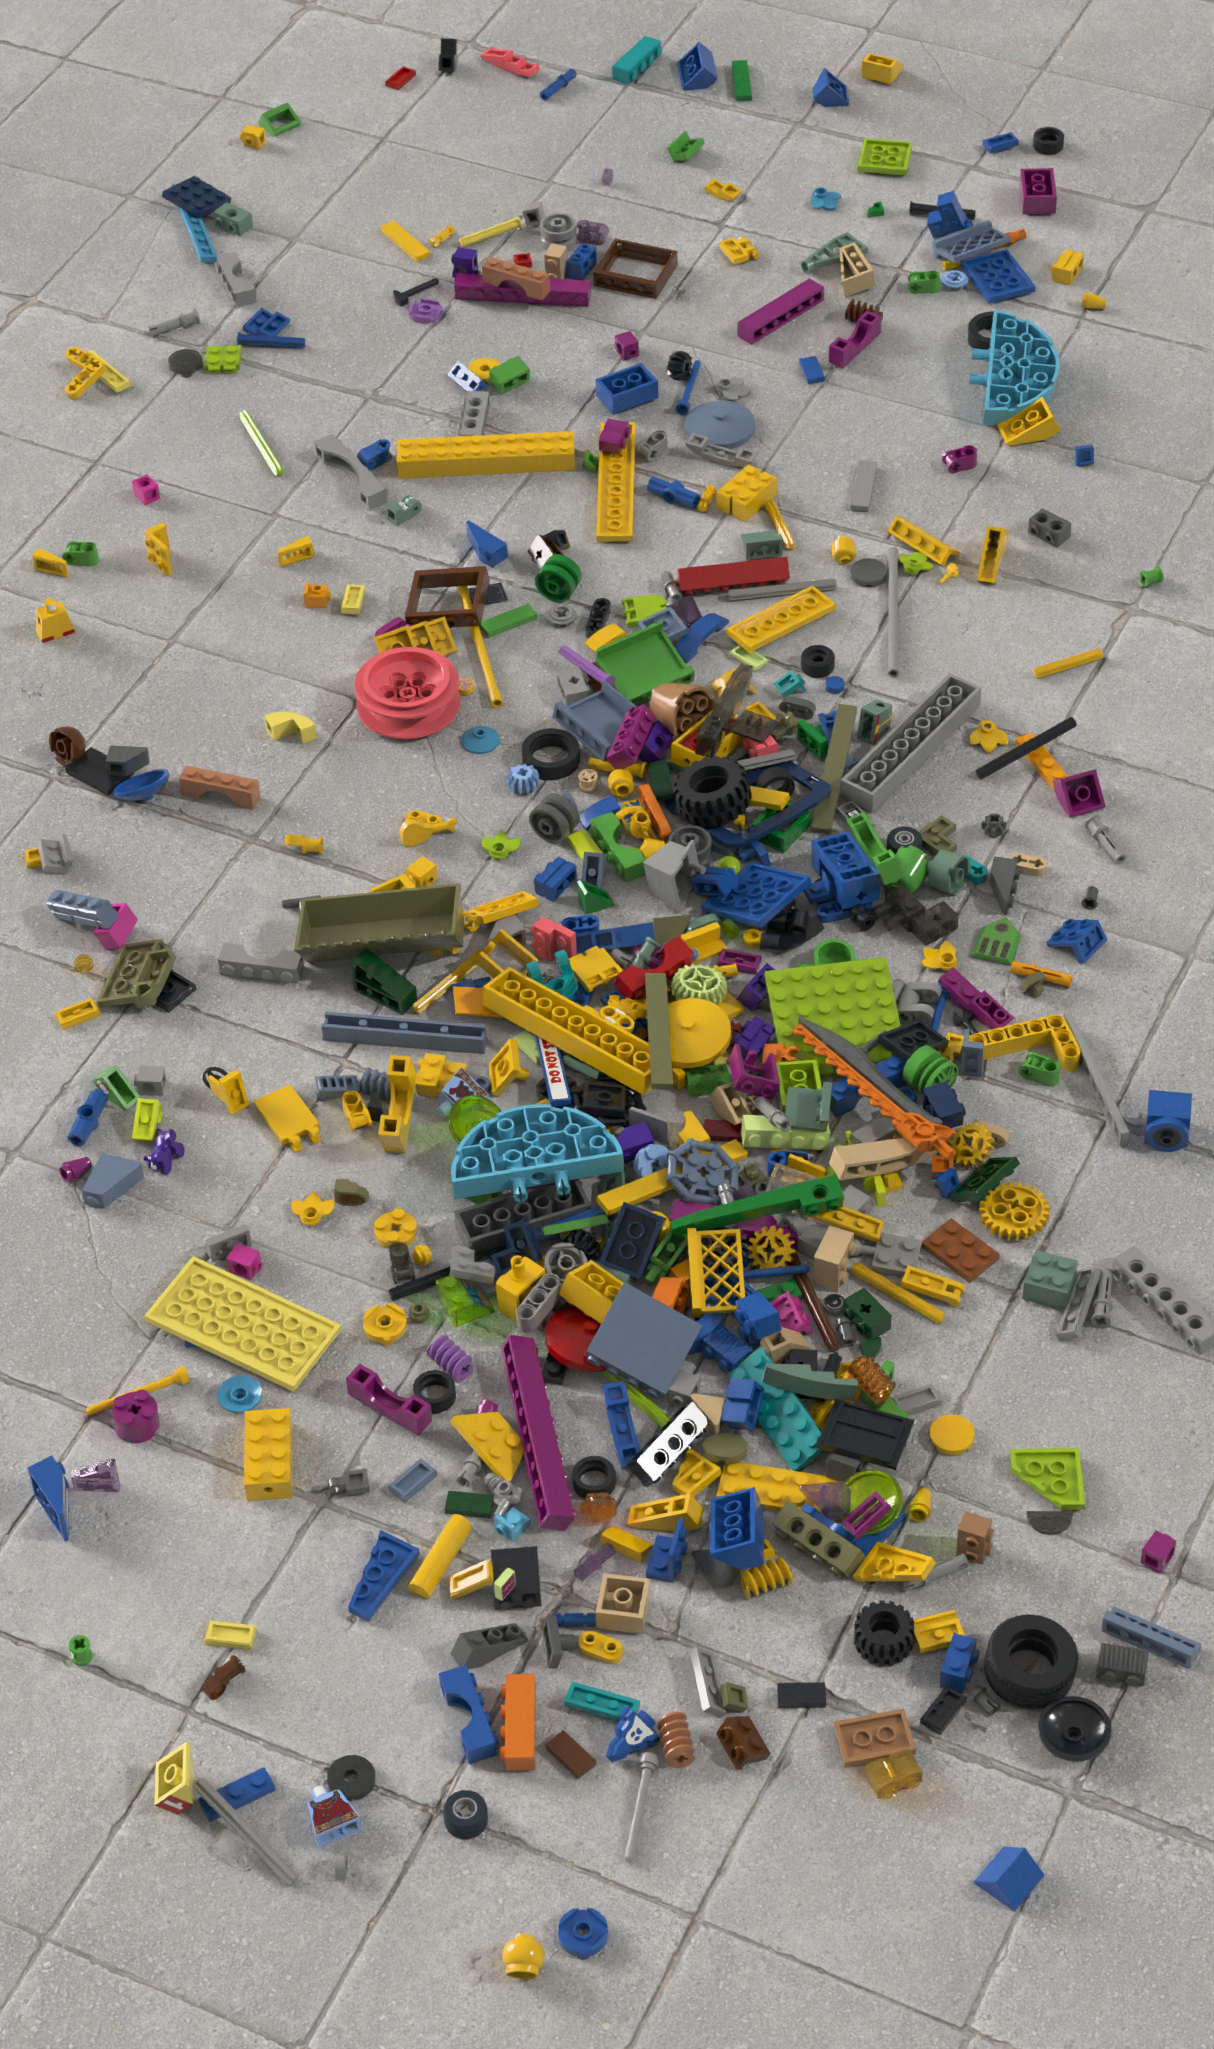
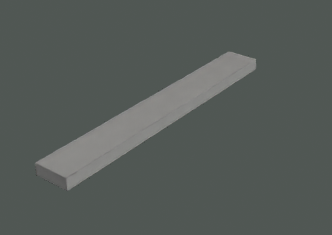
[1063,1012,1129,1147]

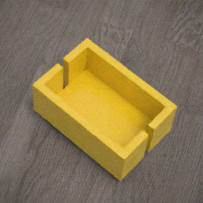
[716,464,777,522]

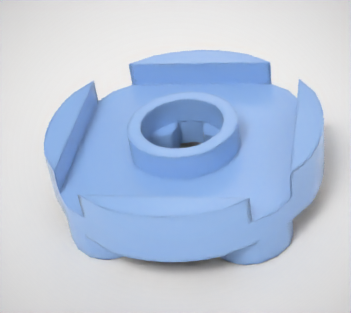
[634,1144,669,1179]

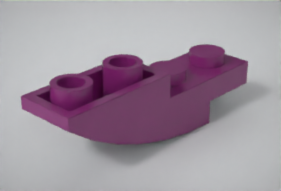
[938,967,1014,1029]

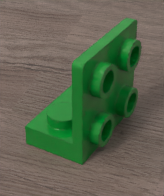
[797,719,828,760]

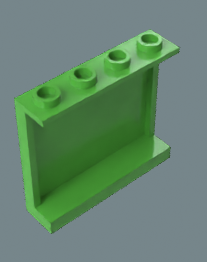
[595,621,695,707]

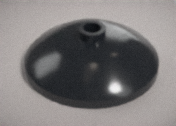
[1038,1696,1112,1762]

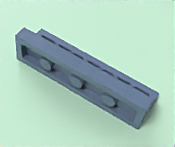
[1102,1606,1201,1669]

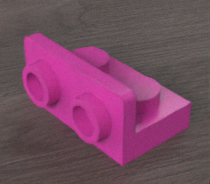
[770,1291,812,1335]

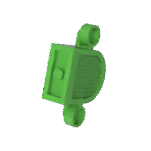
[796,939,865,968]

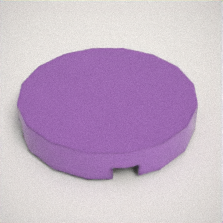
[409,298,443,324]

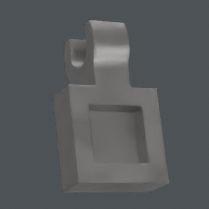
[329,1469,370,1495]

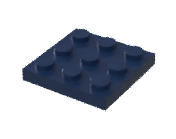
[162,176,231,219]

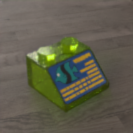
[436,1275,495,1328]

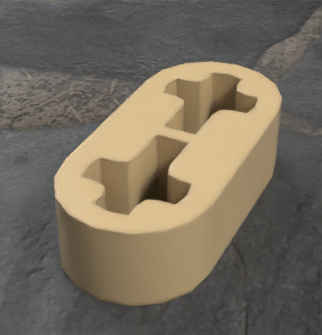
[1010,853,1047,876]
[971,1120,1010,1147]

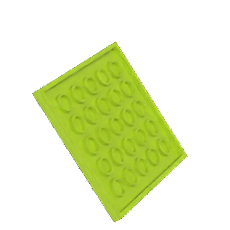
[764,957,906,1078]

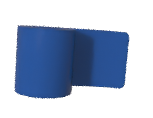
[767,1150,808,1180]

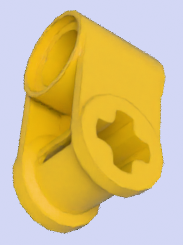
[342,1091,372,1132]

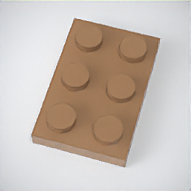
[833,1708,916,1768]

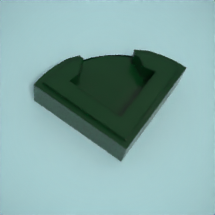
[859,1337,882,1363]

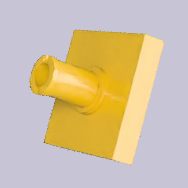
[489,1038,529,1097]

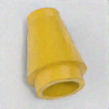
[1081,292,1107,309]
[908,1488,931,1522]

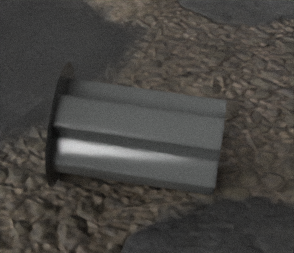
[1082,886,1098,910]

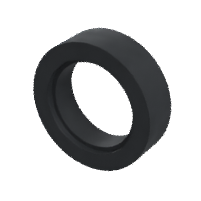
[968,311,994,350]
[522,728,580,780]

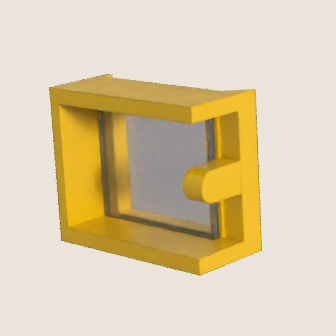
[472,929,538,978]

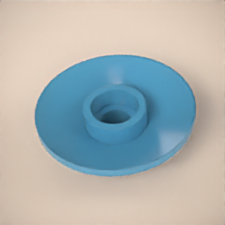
[461,726,500,754]
[217,1375,262,1413]

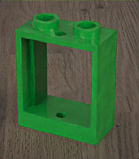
[751,801,810,853]

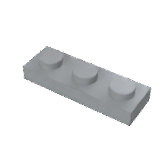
[690,1646,727,1718]

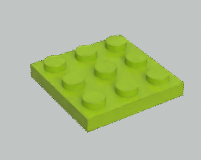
[858,138,913,176]

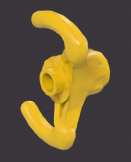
[615,806,659,849]

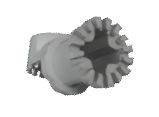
[770,1211,808,1235]

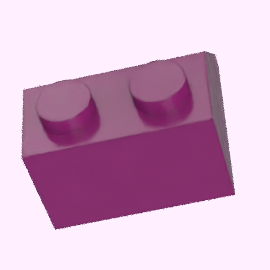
[1052,769,1106,817]

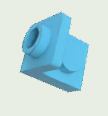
[494,1507,531,1542]

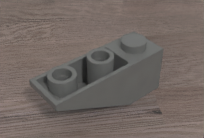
[990,856,1021,915]
[450,1623,528,1669]

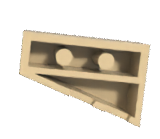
[839,242,876,297]

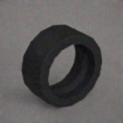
[1033,127,1064,155]
[756,767,795,796]
[413,1370,456,1414]
[572,1456,616,1501]

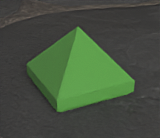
[582,449,599,473]

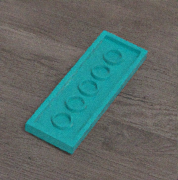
[727,1346,824,1472]

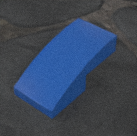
[580,795,621,831]

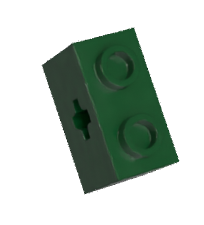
[842,1288,892,1339]

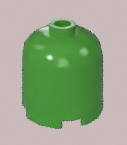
[886,845,929,896]

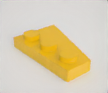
[853,1541,936,1582]

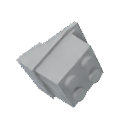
[643,840,706,912]

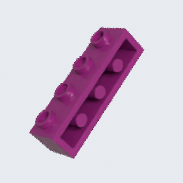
[606,704,655,770]

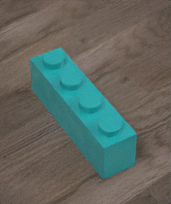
[612,36,662,85]

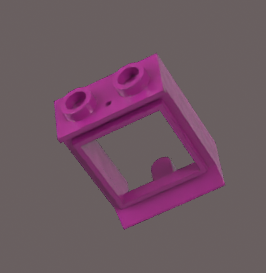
[727,1044,780,1100]

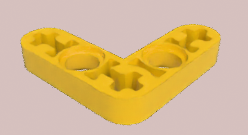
[65,347,106,400]

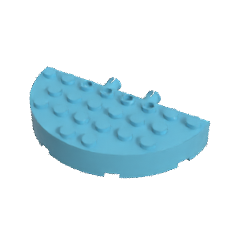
[969,310,1059,425]
[451,1104,624,1202]

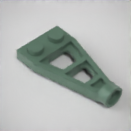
[801,232,868,274]

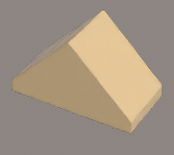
[690,1393,725,1435]

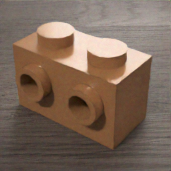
[956,1511,995,1564]

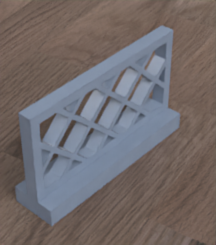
[932,220,1011,262]

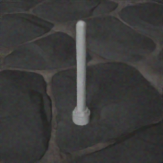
[624,1752,659,1863]

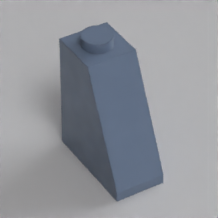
[82,1153,144,1209]

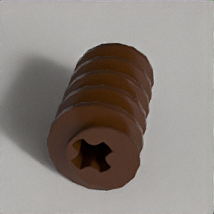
[845,299,883,323]

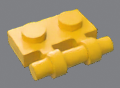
[719,236,760,265]

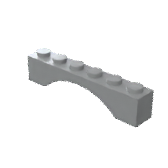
[314,434,388,511]

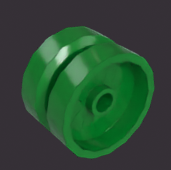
[535,555,582,603]

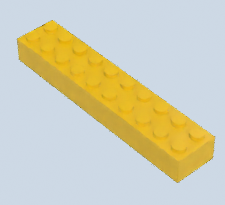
[397,431,575,479]
[483,967,652,1095]

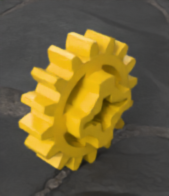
[948,1122,995,1168]
[747,1225,796,1269]

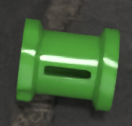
[1140,566,1164,587]
[69,1635,93,1666]

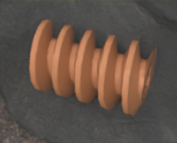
[657,1711,696,1768]

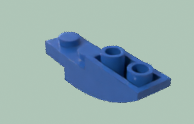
[576,922,655,954]

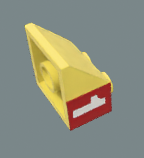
[155,1742,195,1815]

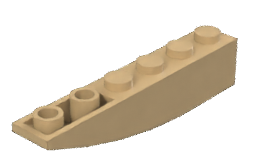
[829,1138,939,1180]

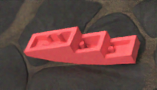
[480,48,540,77]

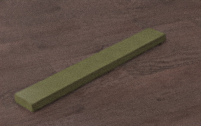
[811,704,857,834]
[645,973,673,1089]

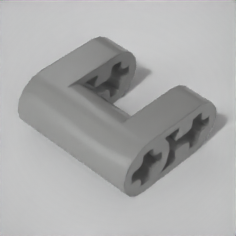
[897,982,942,1024]

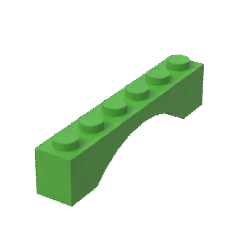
[846,812,904,885]

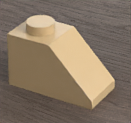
[708,1081,753,1125]

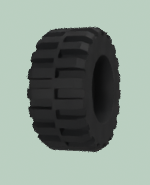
[674,756,752,828]

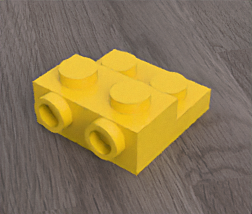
[415,1053,467,1097]

